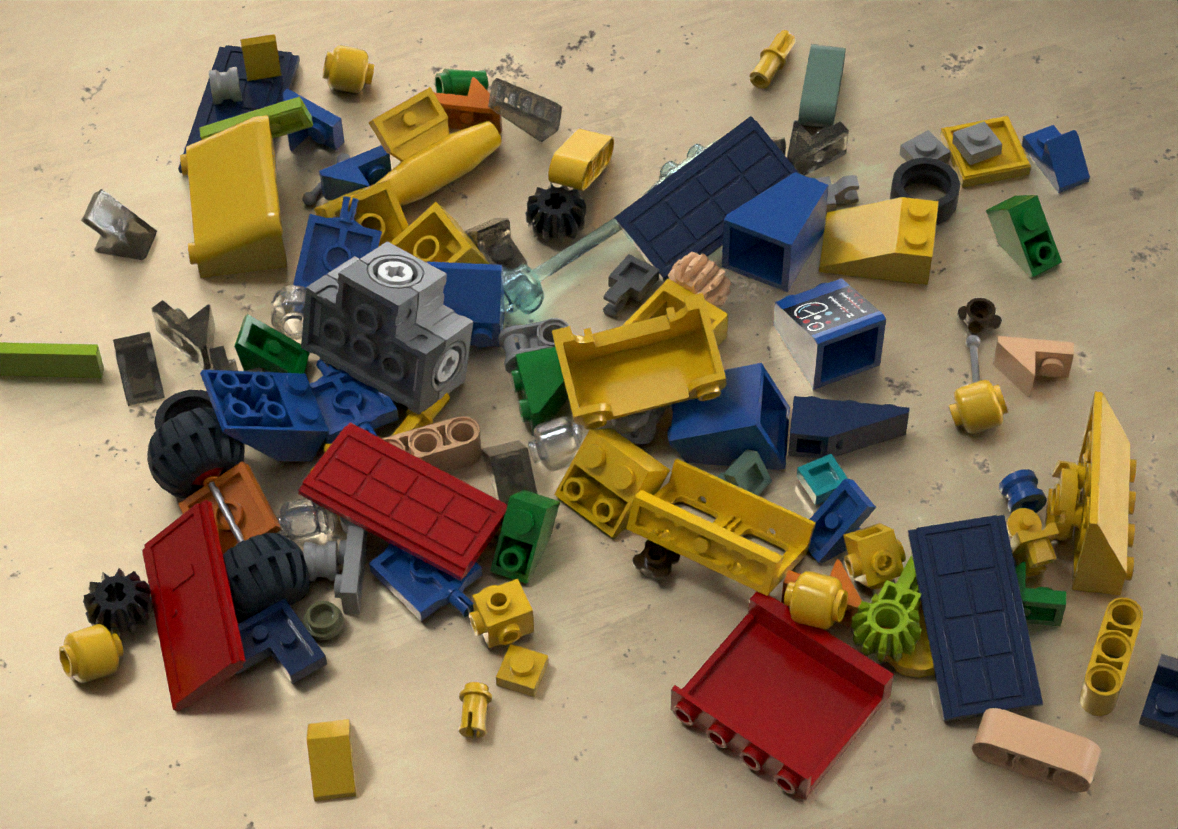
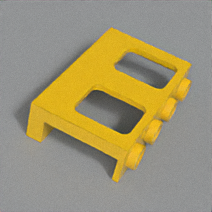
[626,459,816,596]

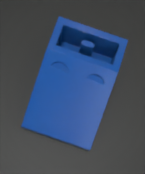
[200,370,329,462]

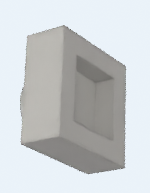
[952,121,1002,165]
[899,130,951,163]

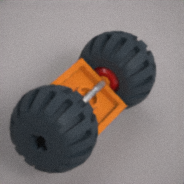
[147,408,310,624]

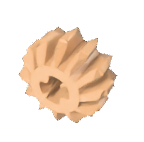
[668,251,732,308]

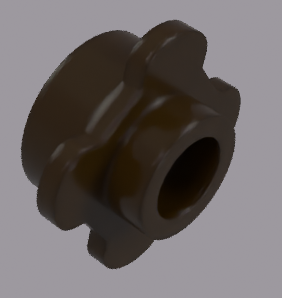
[957,298,1002,335]
[633,540,680,580]

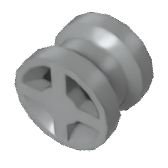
[209,67,242,105]
[303,541,339,582]

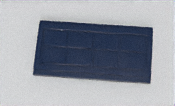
[178,45,300,176]
[614,116,800,282]
[908,515,1043,721]

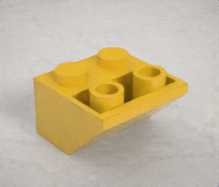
[554,428,670,538]

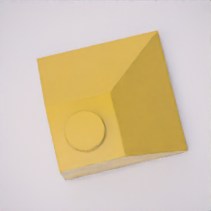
[314,180,409,247]

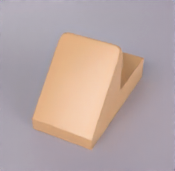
[993,336,1074,397]

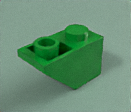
[986,195,1062,277]
[510,347,568,436]
[490,490,560,584]

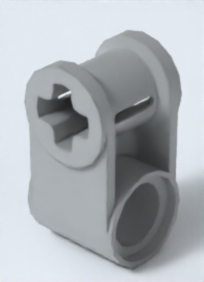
[498,318,569,373]

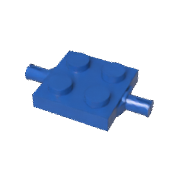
[292,196,382,290]
[310,359,399,444]
[369,541,482,622]

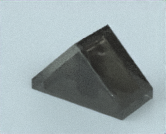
[482,440,538,505]

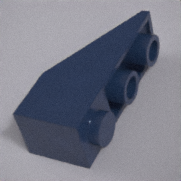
[788,396,910,459]

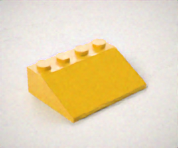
[1072,391,1137,595]

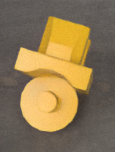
[1006,508,1059,578]

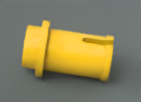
[459,682,492,738]

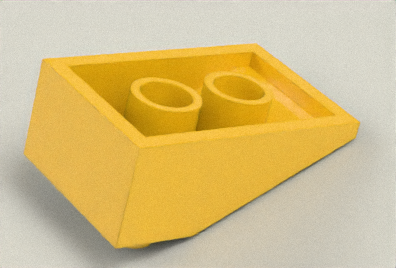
[819,197,939,285]
[390,202,490,264]

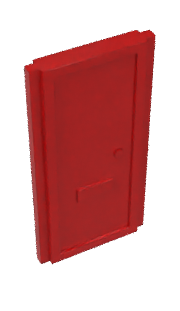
[298,422,507,581]
[142,500,246,712]

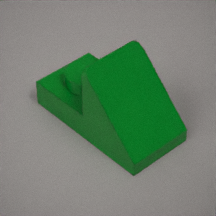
[234,314,310,374]
[1015,562,1066,627]

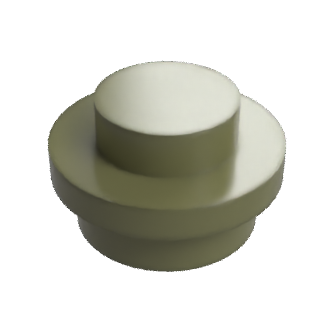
[303,601,344,640]

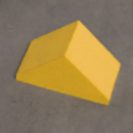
[240,34,282,81]
[307,719,356,801]

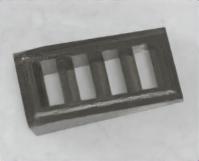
[488,78,562,143]

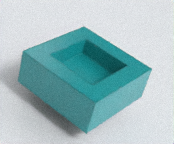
[796,454,848,505]

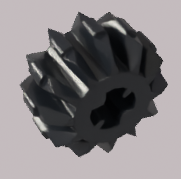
[525,182,586,244]
[83,568,154,637]

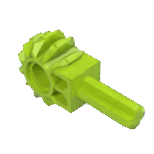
[851,554,922,664]

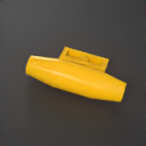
[369,87,502,207]

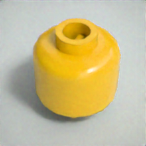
[322,45,374,94]
[948,379,1008,434]
[784,571,848,629]
[59,624,123,683]

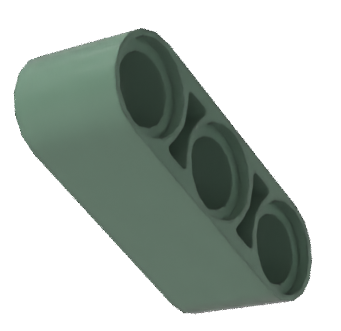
[798,44,846,129]

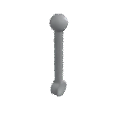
[302,153,350,206]
[966,335,980,383]

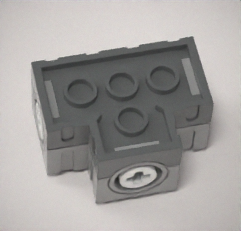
[301,242,473,415]

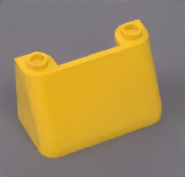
[180,115,288,278]
[552,292,727,430]

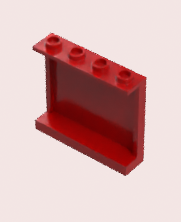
[670,591,894,800]

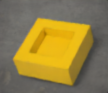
[496,644,549,697]

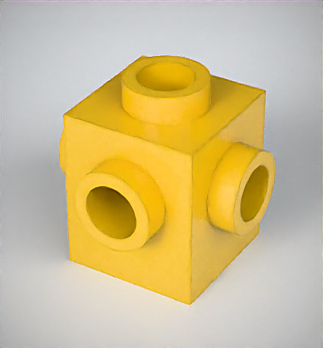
[843,523,906,589]
[469,579,534,648]

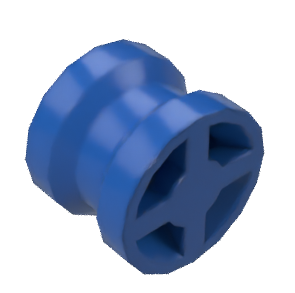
[999,469,1047,514]

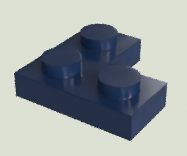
[235,599,327,684]

